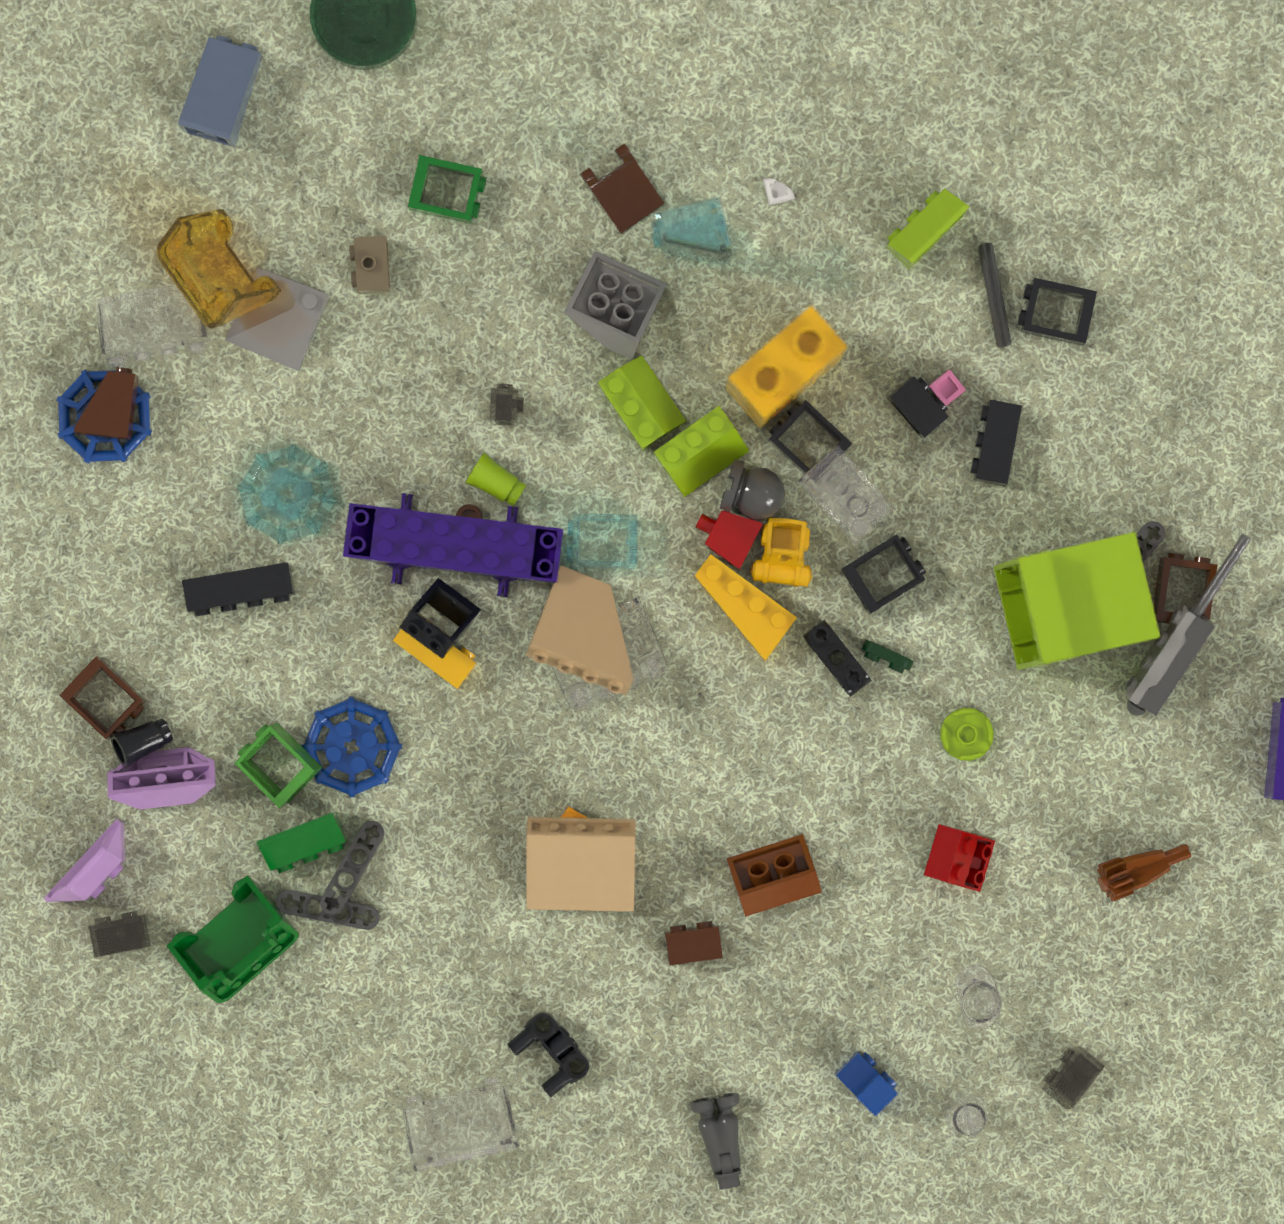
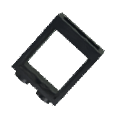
[1017,278,1097,346]
[768,400,852,484]
[841,534,926,614]
[399,578,481,659]

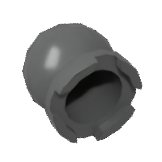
[719,459,785,519]

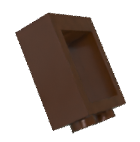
[1153,553,1218,624]
[59,656,146,740]

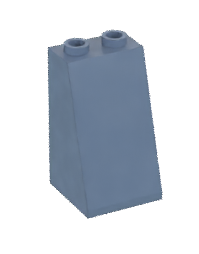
[178,35,262,147]

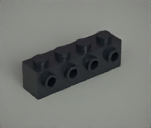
[182,562,296,617]

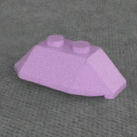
[107,747,216,810]
[43,818,125,902]

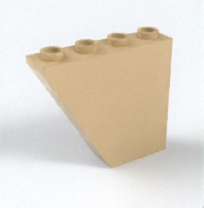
[525,565,633,696]

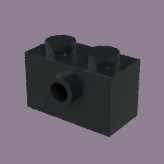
[887,376,949,438]

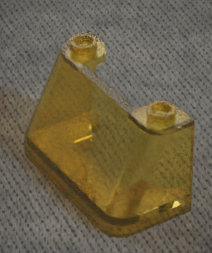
[157,209,281,329]

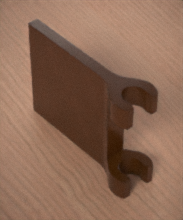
[580,143,665,233]

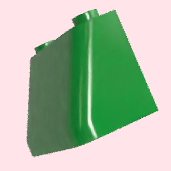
[167,875,299,1003]

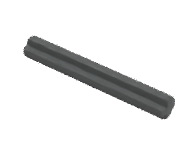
[978,243,1011,348]

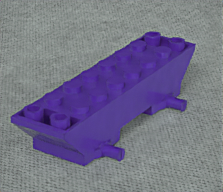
[343,493,563,597]

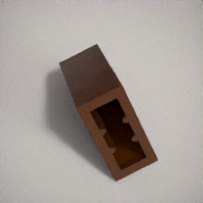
[74,367,139,440]

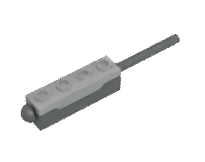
[1125,533,1251,716]

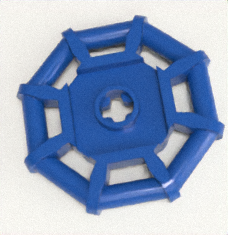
[56,369,152,464]
[301,696,402,797]

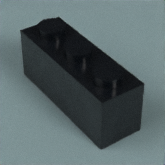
[970,400,1022,486]

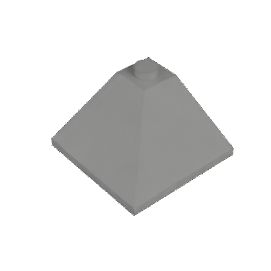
[564,251,667,360]
[225,267,330,371]

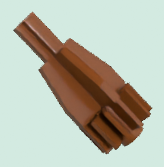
[1097,844,1191,902]

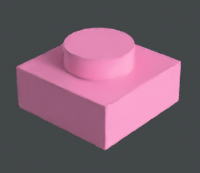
[929,369,966,406]

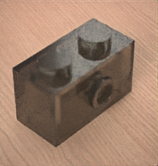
[489,384,524,426]
[88,911,151,958]
[1042,1046,1105,1109]

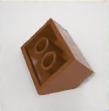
[726,834,822,917]

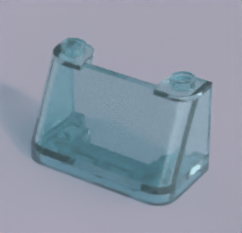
[651,197,732,265]

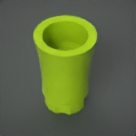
[465,452,526,506]

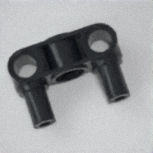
[803,620,872,697]
[507,1011,589,1097]

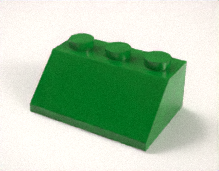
[257,812,348,873]

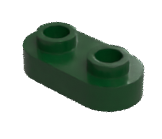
[861,639,914,674]

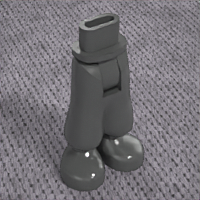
[689,1093,741,1189]

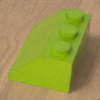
[886,188,969,270]
[597,355,686,451]
[653,406,749,497]

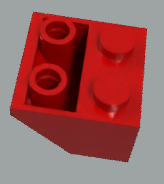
[924,824,995,892]

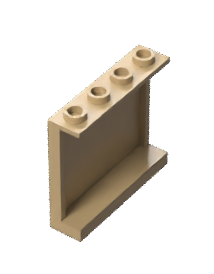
[526,817,636,912]

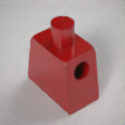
[695,511,763,570]

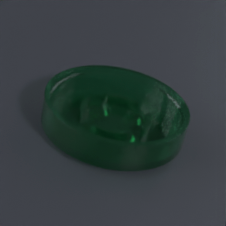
[310,0,418,70]

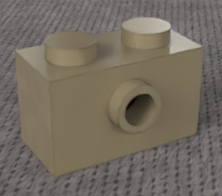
[349,236,391,294]

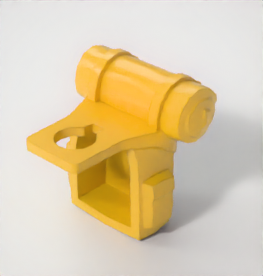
[750,518,812,587]

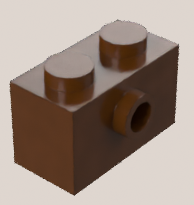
[665,921,723,966]

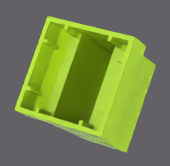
[993,532,1160,670]

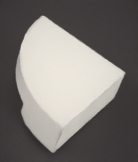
[763,178,795,206]

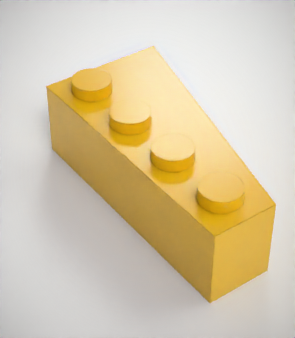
[694,554,797,661]

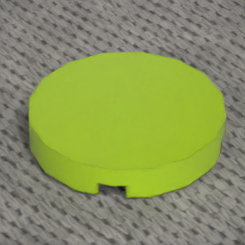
[940,708,994,761]

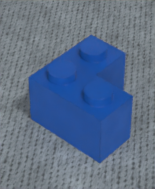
[834,1051,898,1117]

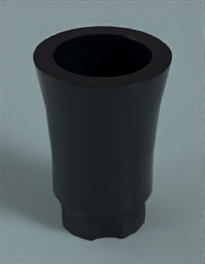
[110,718,173,768]

